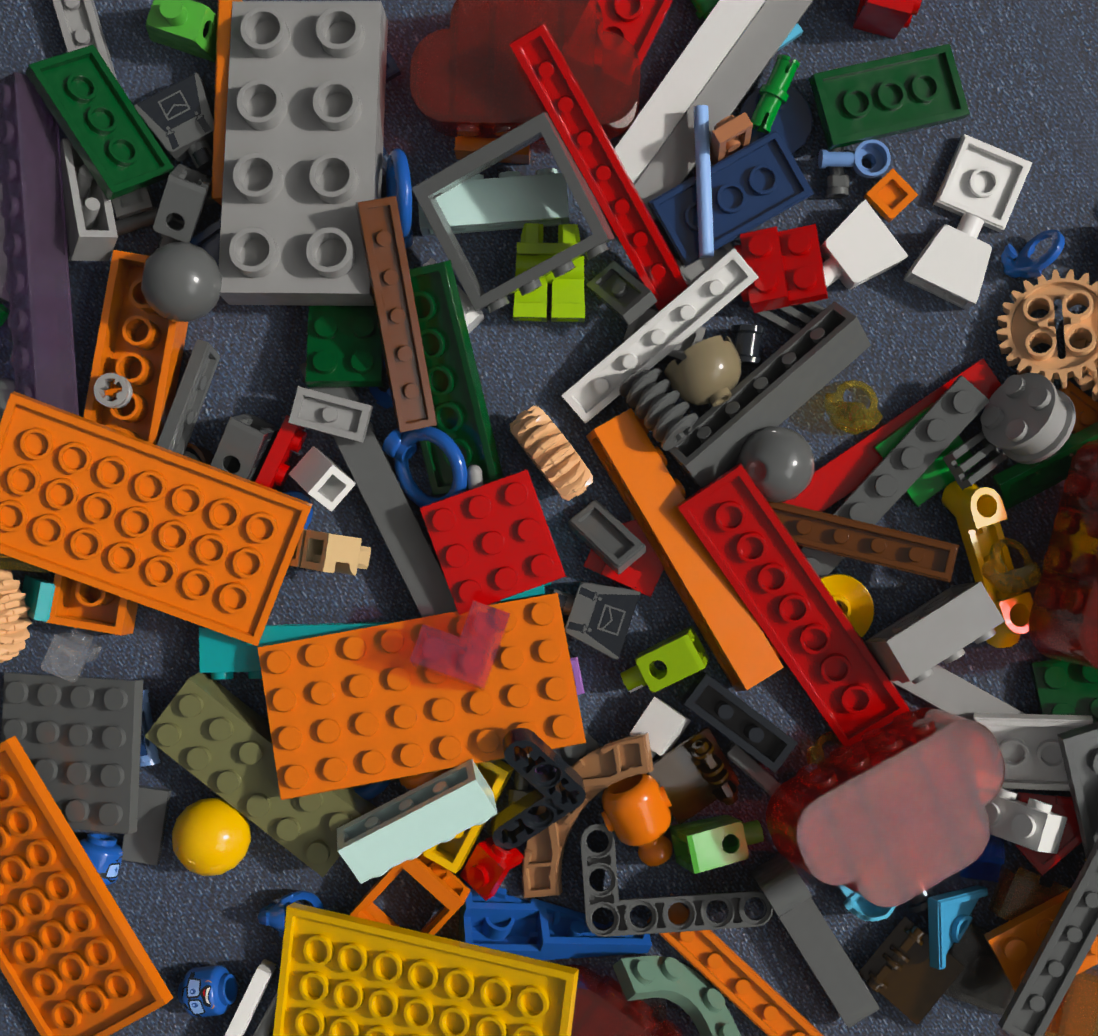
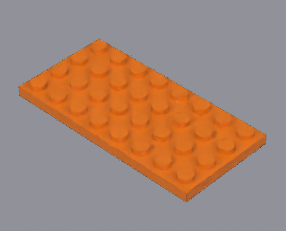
[0,391,313,646]
[257,593,586,800]
[0,736,174,1036]

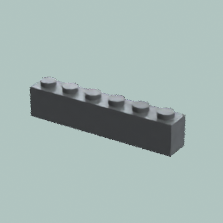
[668,301,871,489]

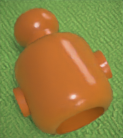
[601,773,673,867]

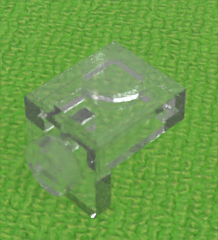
[41,629,102,683]

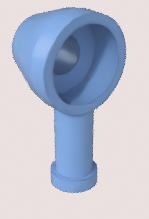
[818,139,891,178]

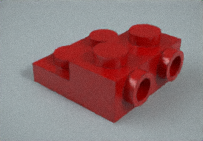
[734,224,828,313]

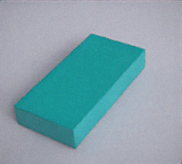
[22,574,56,622]

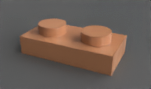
[710,112,753,165]

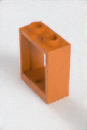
[350,852,471,935]

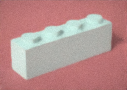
[418,168,569,236]
[337,759,498,884]

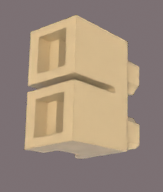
[289,529,371,576]

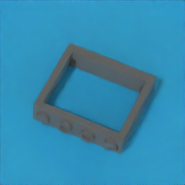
[412,112,615,313]

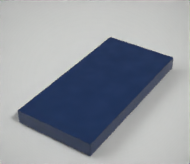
[648,129,814,269]

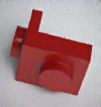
[460,837,524,901]

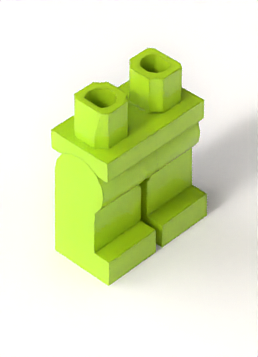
[513,223,585,322]

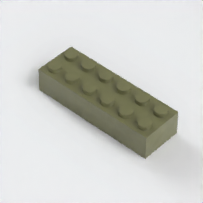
[145,672,377,877]

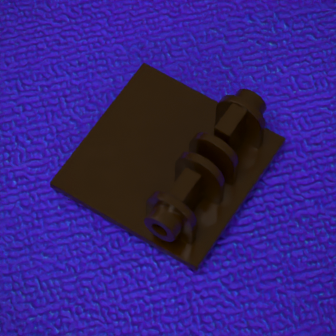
[648,726,741,825]
[858,916,965,1025]

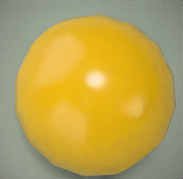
[172,798,251,876]

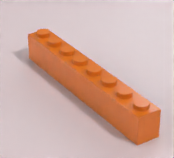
[586,408,784,692]

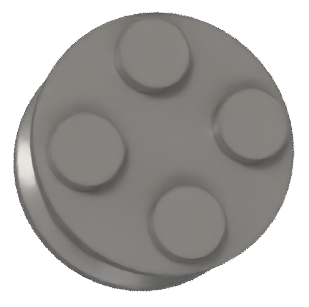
[980,373,1076,464]

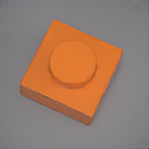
[864,168,918,223]

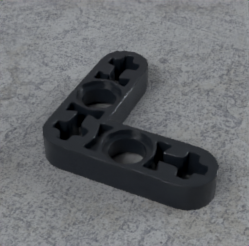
[491,728,586,849]

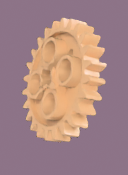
[996,269,1098,388]

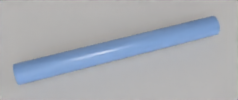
[693,105,714,258]

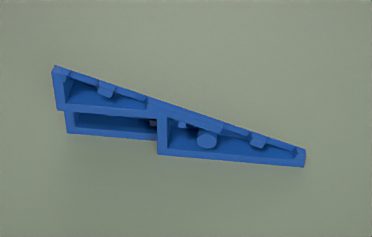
[458,879,652,960]

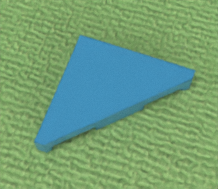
[928,885,988,970]

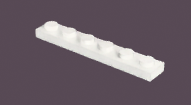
[561,248,759,424]

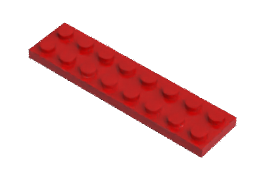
[677,463,910,749]

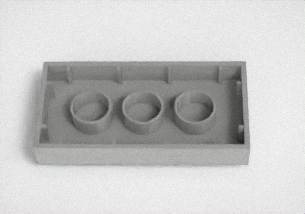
[219,1,388,306]

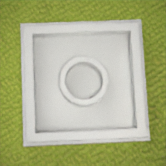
[933,134,1032,233]

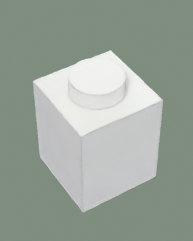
[289,446,356,512]
[630,697,691,758]

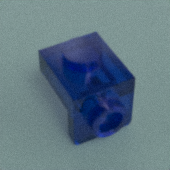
[960,831,1005,882]

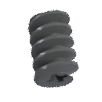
[619,368,698,451]

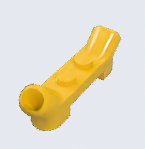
[941,481,1036,648]

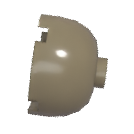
[664,335,741,407]

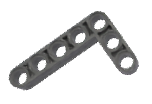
[581,824,773,937]
[750,852,880,1029]

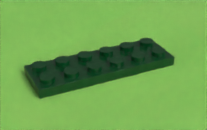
[409,260,503,495]

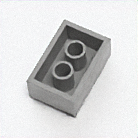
[864,582,1005,684]

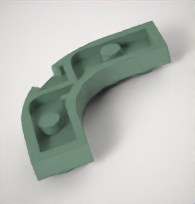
[613,955,741,1036]

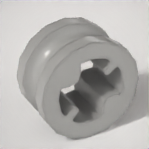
[94,373,133,409]

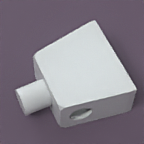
[820,199,908,290]
[903,213,992,310]

